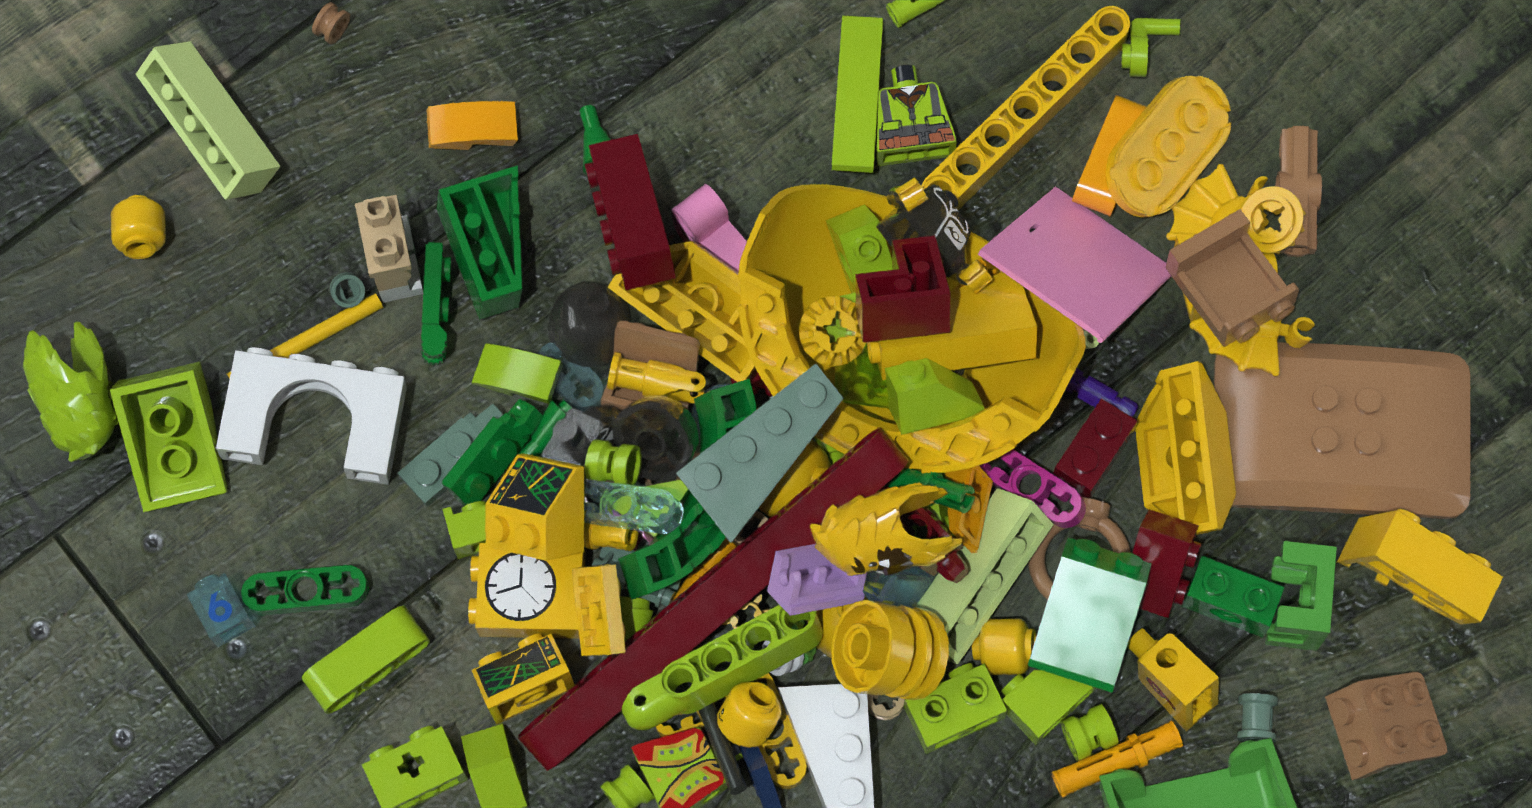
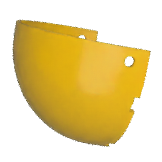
[737,184,1086,473]

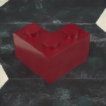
[855,235,951,343]

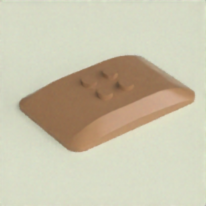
[1214,342,1470,519]

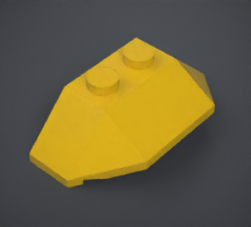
[607,241,755,382]
[1135,361,1236,535]

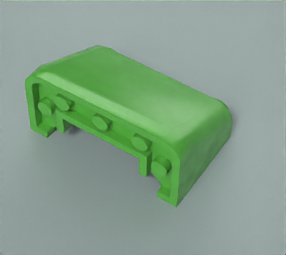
[1099,738,1297,808]

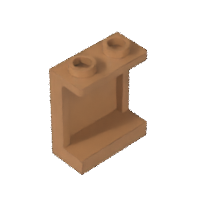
[1165,209,1299,347]

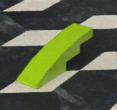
[832,16,883,173]

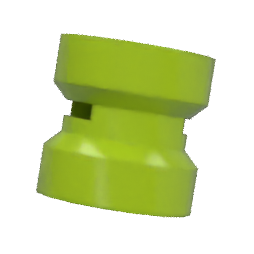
[585,439,641,488]
[1060,704,1119,761]

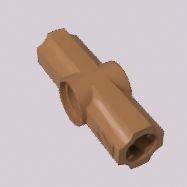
[1275,126,1322,257]

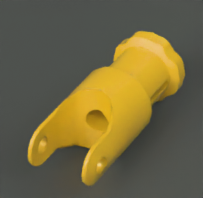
[607,352,706,404]

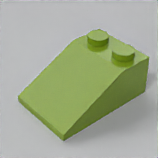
[110,362,227,512]

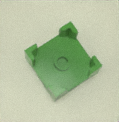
[1265,541,1337,651]

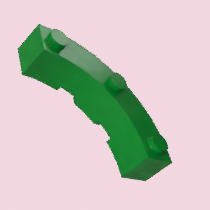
[618,379,756,600]

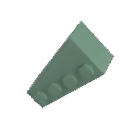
[676,364,843,543]

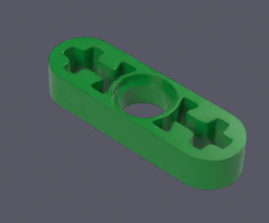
[241,565,369,616]

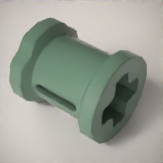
[1237,693,1278,743]

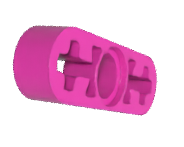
[979,449,1086,528]

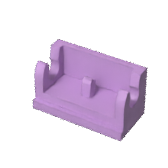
[767,544,867,616]

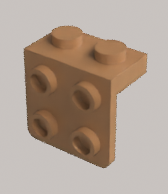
[601,321,700,430]
[1325,672,1447,780]

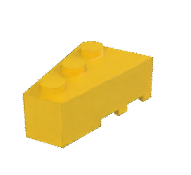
[1337,509,1503,624]

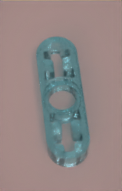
[584,479,684,534]

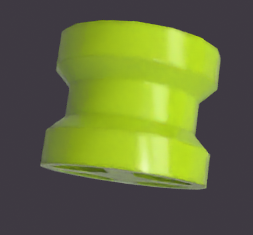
[600,764,655,808]

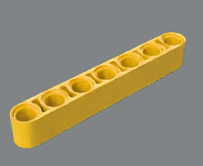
[919,6,1130,220]

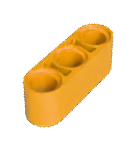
[1072,95,1147,217]

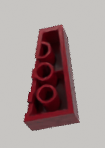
[584,134,676,291]

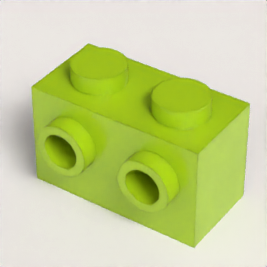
[904,663,1007,754]

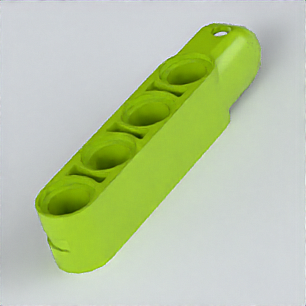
[622,605,823,730]

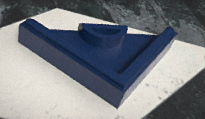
[738,746,782,808]

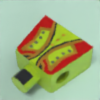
[631,727,743,808]

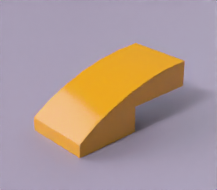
[426,101,518,150]

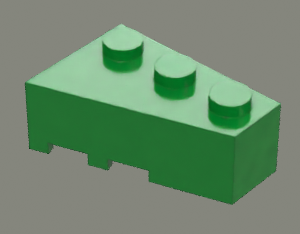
[436,165,522,320]

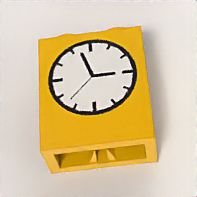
[468,543,586,639]

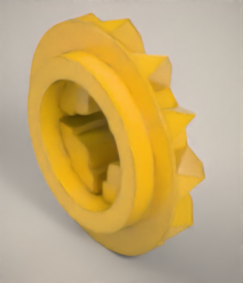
[1241,186,1306,254]
[799,296,866,366]

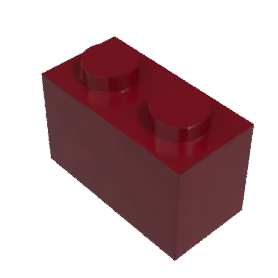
[1053,398,1138,498]
[1132,509,1202,618]

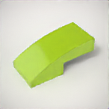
[472,343,563,404]

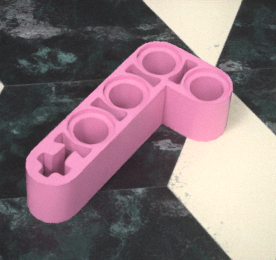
[671,184,747,272]

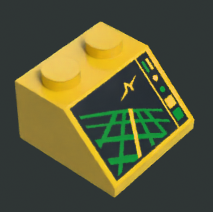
[485,453,584,561]
[471,633,574,725]

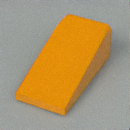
[945,466,993,553]

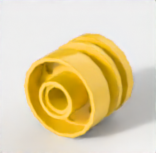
[831,600,949,700]

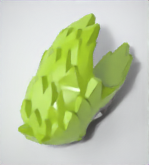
[23,322,118,462]

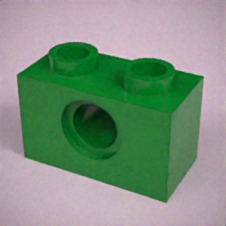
[1181,556,1284,638]

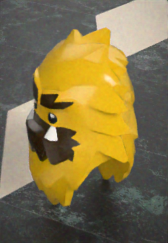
[810,482,962,576]

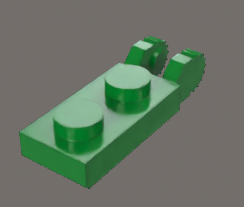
[421,242,451,367]

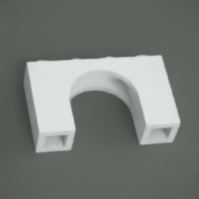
[216,347,407,485]

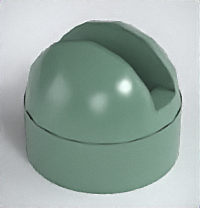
[330,272,365,308]

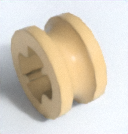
[867,695,905,721]

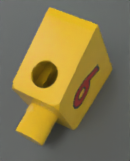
[1127,628,1219,732]

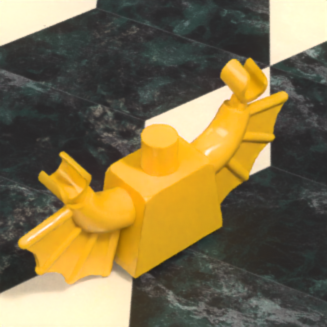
[1166,164,1315,377]

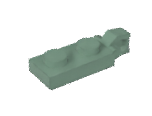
[397,404,503,507]

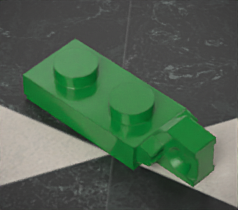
[442,399,543,506]

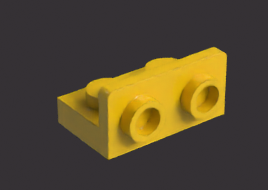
[572,564,626,656]

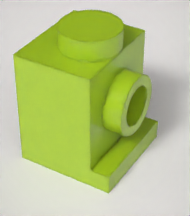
[443,501,486,559]

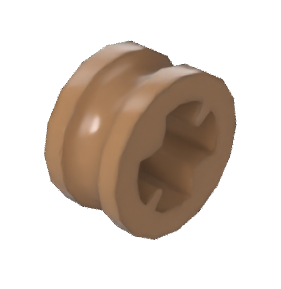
[312,2,350,44]

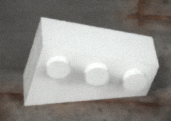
[778,684,874,808]

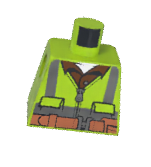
[876,65,956,167]

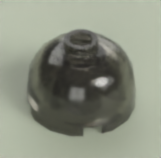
[547,281,633,367]
[610,395,699,484]

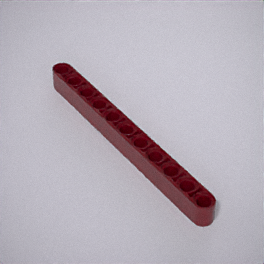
[517,427,909,771]

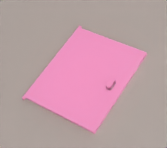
[978,186,1171,343]

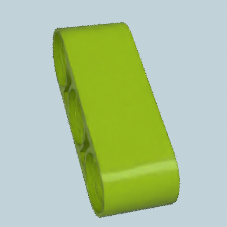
[302,605,430,714]

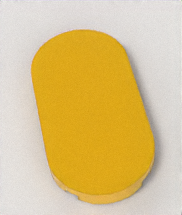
[1106,76,1231,217]

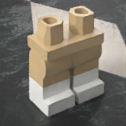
[355,195,424,303]

